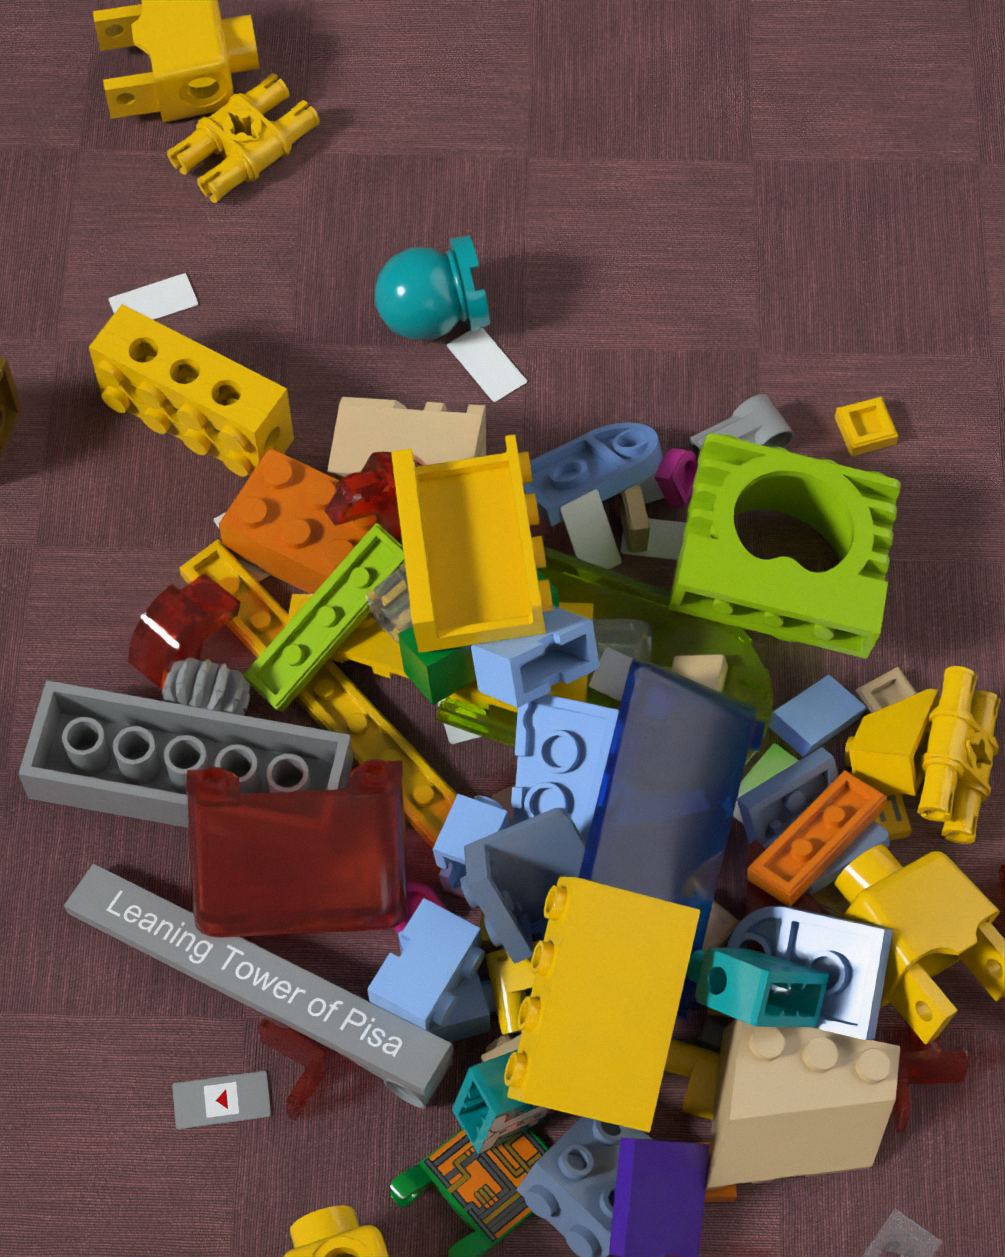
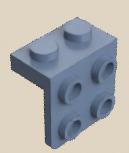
[737,747,890,894]
[460,807,606,964]
[516,1117,651,1257]

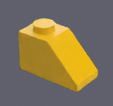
[845,689,940,796]

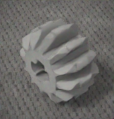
[161,658,251,716]

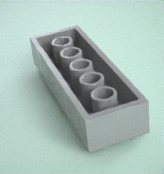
[18,680,354,854]

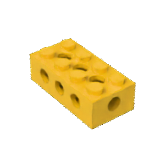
[89,304,294,477]

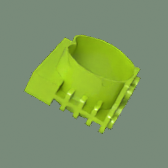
[668,433,901,659]

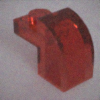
[325,451,423,544]
[127,573,241,690]

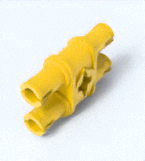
[167,73,320,203]
[917,666,1001,844]

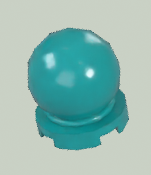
[374,235,490,341]

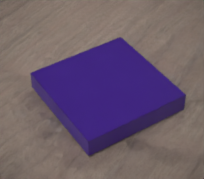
[609,1137,710,1257]

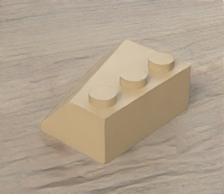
[327,397,486,508]
[705,1018,900,1190]

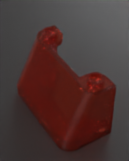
[186,759,409,938]

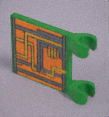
[390,1128,548,1257]

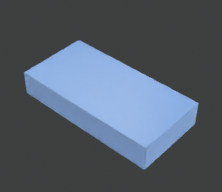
[766,674,867,757]

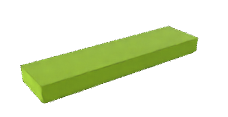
[243,522,406,712]

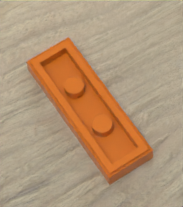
[747,770,887,907]

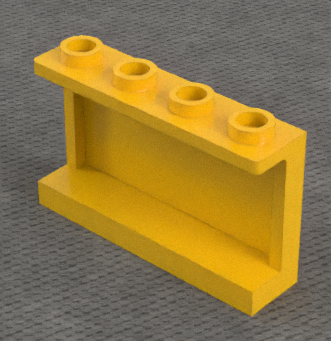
[391,434,554,653]
[504,877,701,1133]

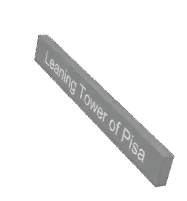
[64,864,454,1097]

